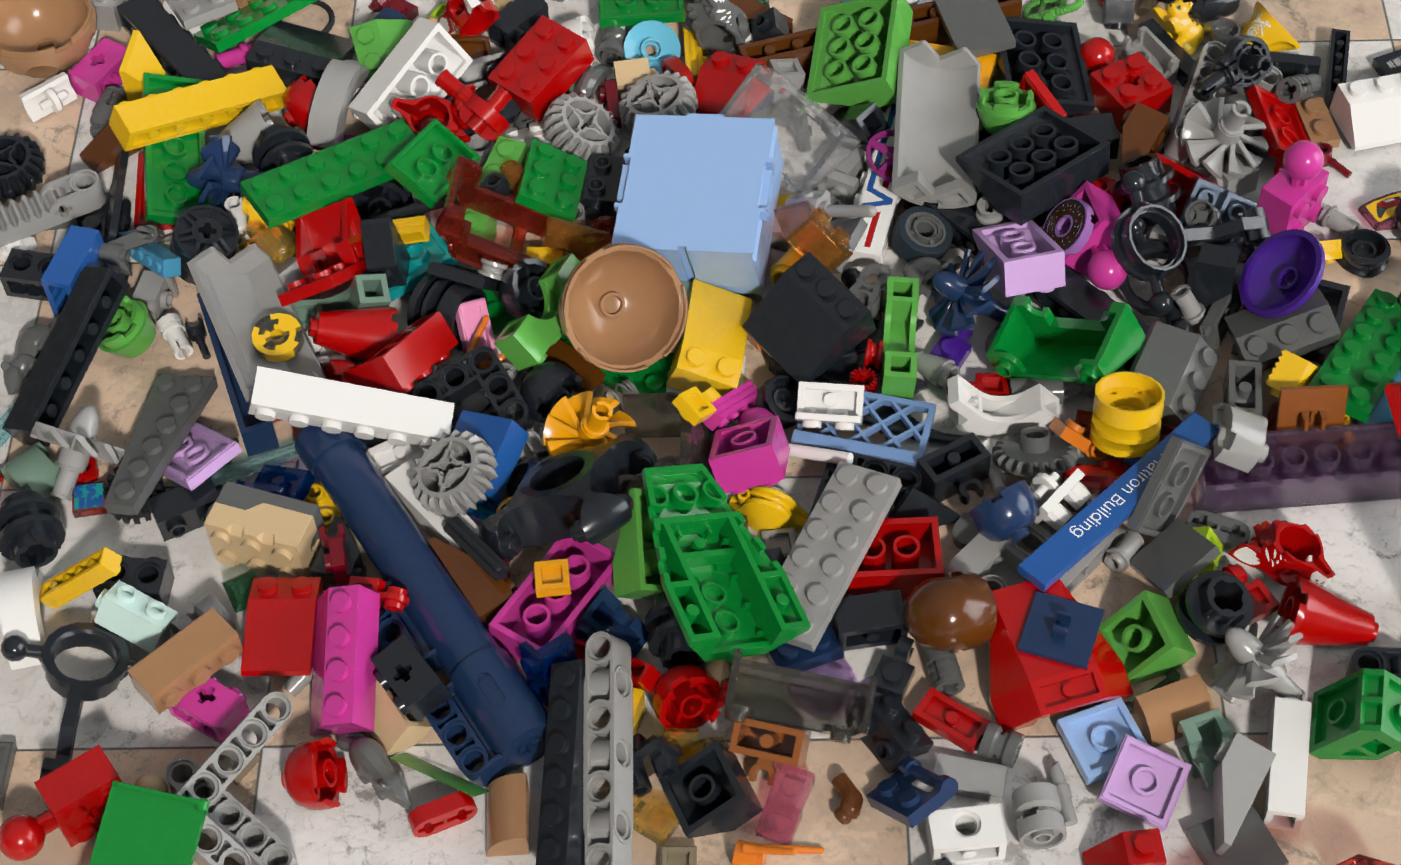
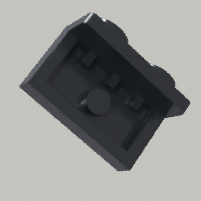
[849,692,934,773]

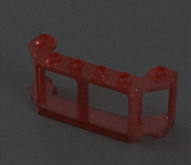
[435,155,616,274]

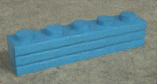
[118,230,181,279]

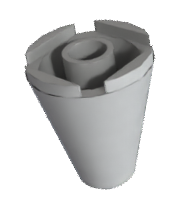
[206,99,276,166]

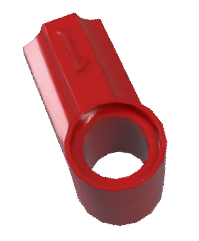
[1062,459,1128,495]

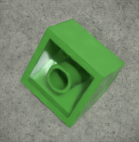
[349,19,413,83]
[1099,590,1197,685]

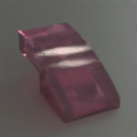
[756,763,816,845]

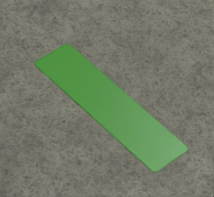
[390,753,490,797]

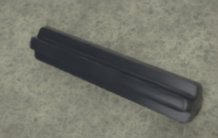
[443,516,510,581]

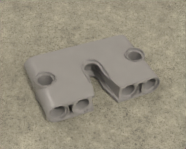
[944,482,1125,593]

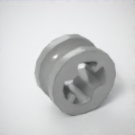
[976,196,1003,226]
[477,258,508,280]

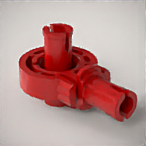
[435,69,513,141]

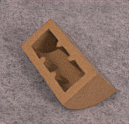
[1132,673,1214,747]
[486,773,530,857]

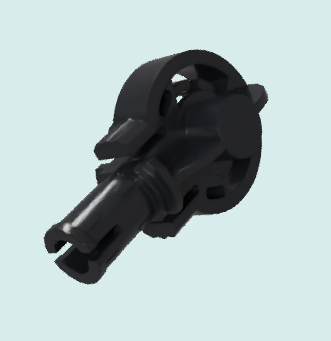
[1195,35,1273,99]

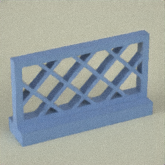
[791,391,936,468]

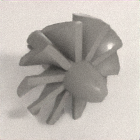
[1180,97,1269,179]
[30,405,126,501]
[1211,614,1306,704]

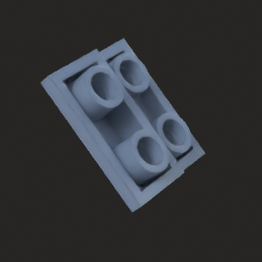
[1178,177,1257,246]

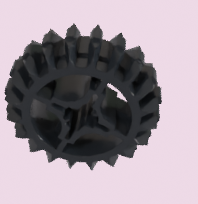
[0,132,46,204]

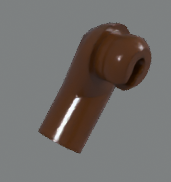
[831,773,863,825]

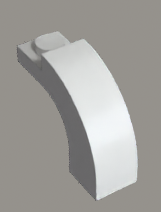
[947,374,1061,438]
[0,566,46,671]

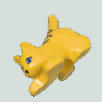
[1152,0,1212,56]

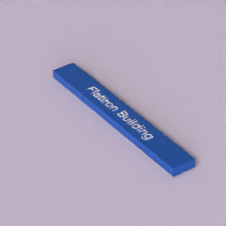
[1018,412,1219,592]

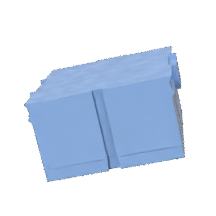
[611,113,784,294]

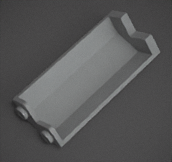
[187,243,326,405]

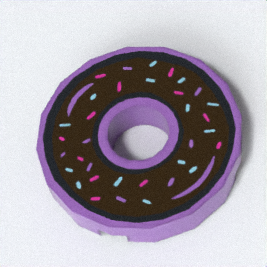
[1042,197,1094,258]

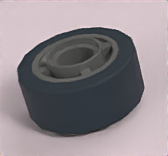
[891,206,953,262]

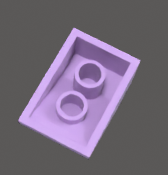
[972,220,1066,298]

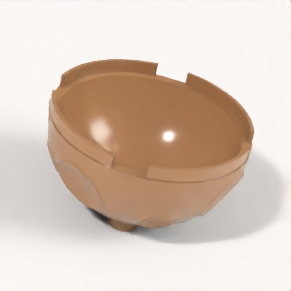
[0,0,96,78]
[558,243,688,373]

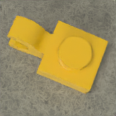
[672,386,722,426]

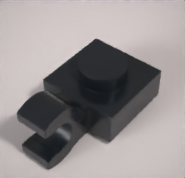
[870,635,915,701]

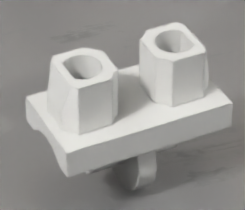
[18,72,78,123]
[1032,468,1092,531]

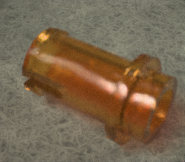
[500,160,523,198]

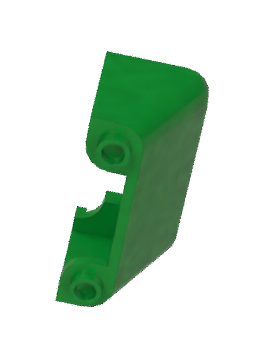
[986,295,1146,385]

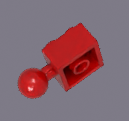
[1080,37,1174,134]
[0,745,122,861]

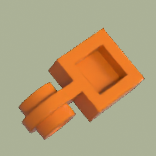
[1049,416,1108,461]

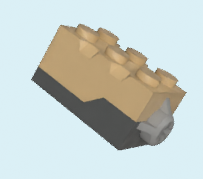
[204,481,326,577]

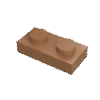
[1293,97,1341,148]

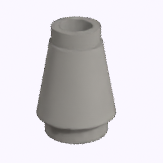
[917,351,960,389]

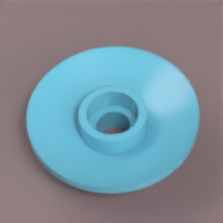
[623,20,681,74]

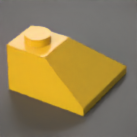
[119,30,166,101]

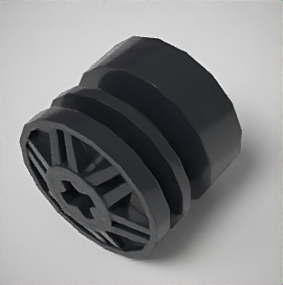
[169,205,240,285]
[407,274,488,351]

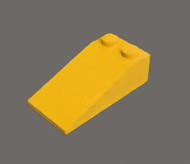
[666,279,752,396]

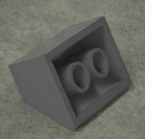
[1223,287,1341,371]
[1129,321,1219,434]

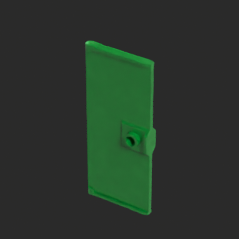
[89,780,210,865]

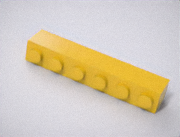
[109,65,287,152]

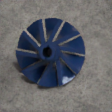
[185,135,267,212]
[928,249,1010,338]

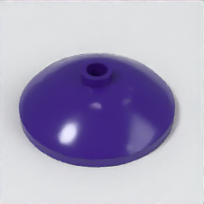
[1239,229,1325,318]

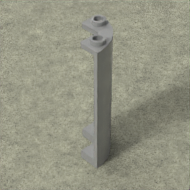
[892,40,981,209]

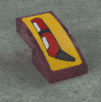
[1358,191,1401,231]

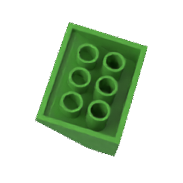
[806,0,913,107]

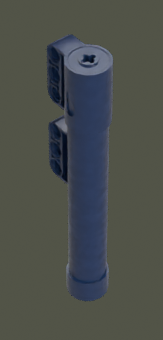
[294,425,548,787]

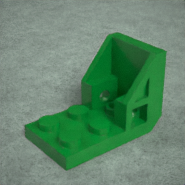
[1309,668,1401,760]

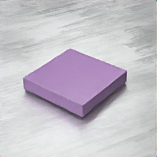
[1097,734,1192,832]

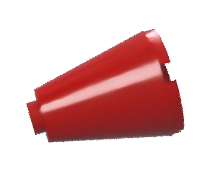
[308,306,398,362]
[1275,576,1379,647]

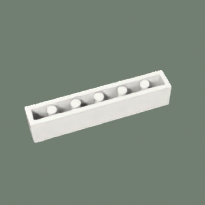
[248,366,455,449]

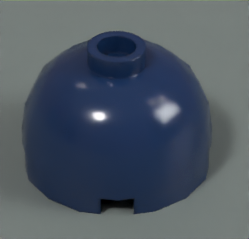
[968,480,1038,544]

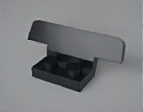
[78,150,129,243]

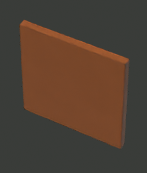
[1275,384,1348,445]

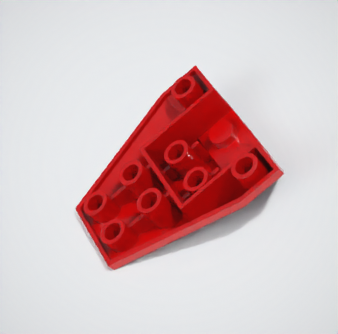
[989,579,1134,733]

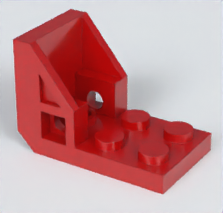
[277,196,367,307]

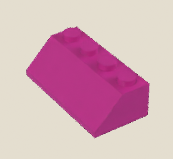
[310,584,380,737]

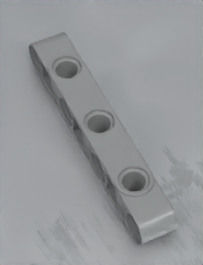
[583,631,633,865]

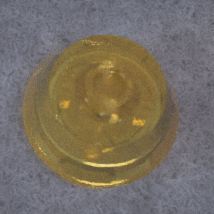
[238,221,296,265]

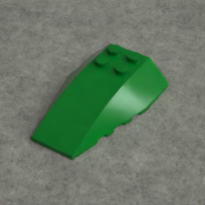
[641,463,811,662]

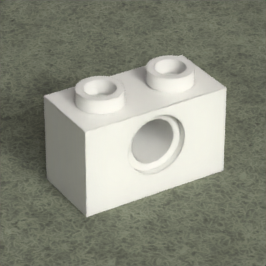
[926,802,1007,865]

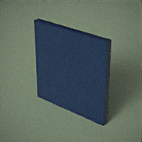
[1017,591,1105,670]

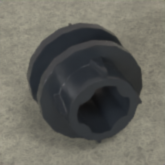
[252,124,313,171]
[1114,153,1182,226]
[0,490,66,569]
[1176,571,1254,646]
[645,591,705,669]

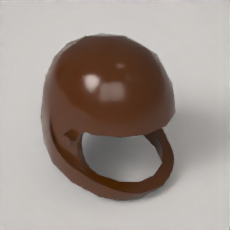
[903,571,997,653]

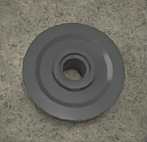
[992,426,1078,477]

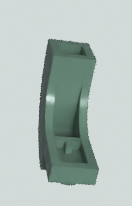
[292,274,391,331]

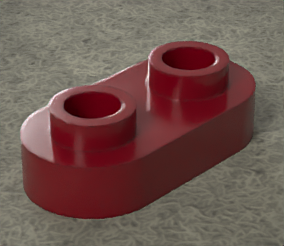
[599,78,622,129]

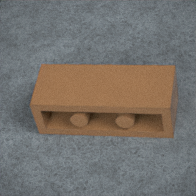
[127,607,243,715]

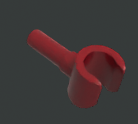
[1320,143,1352,178]

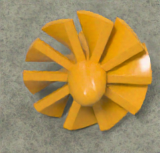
[542,391,636,456]

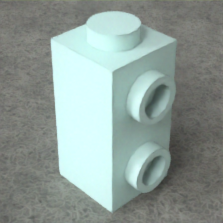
[94,580,178,653]

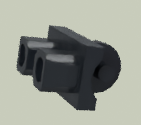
[633,733,683,798]

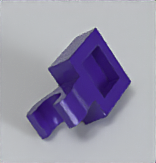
[929,329,974,368]

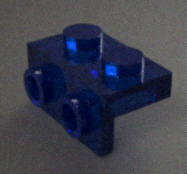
[236,464,316,501]
[519,632,577,707]

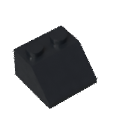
[659,740,764,838]

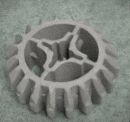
[618,70,698,134]
[542,91,621,166]
[410,429,498,518]

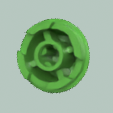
[975,81,1036,134]
[99,295,156,358]

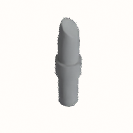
[1048,761,1078,827]

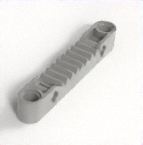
[0,169,106,248]

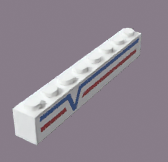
[844,104,902,276]

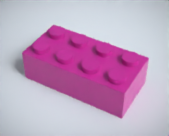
[488,538,615,678]

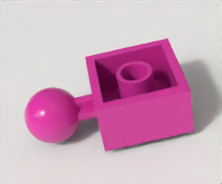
[1257,140,1329,236]
[1065,181,1127,290]
[708,407,790,494]

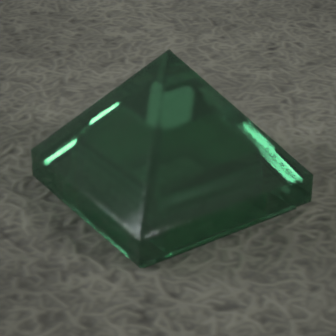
[222,569,257,613]

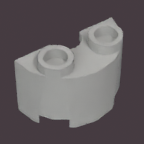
[1212,402,1269,473]

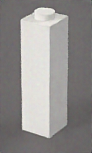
[384,459,481,554]
[1262,697,1312,833]

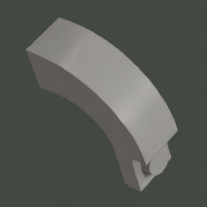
[306,59,369,148]

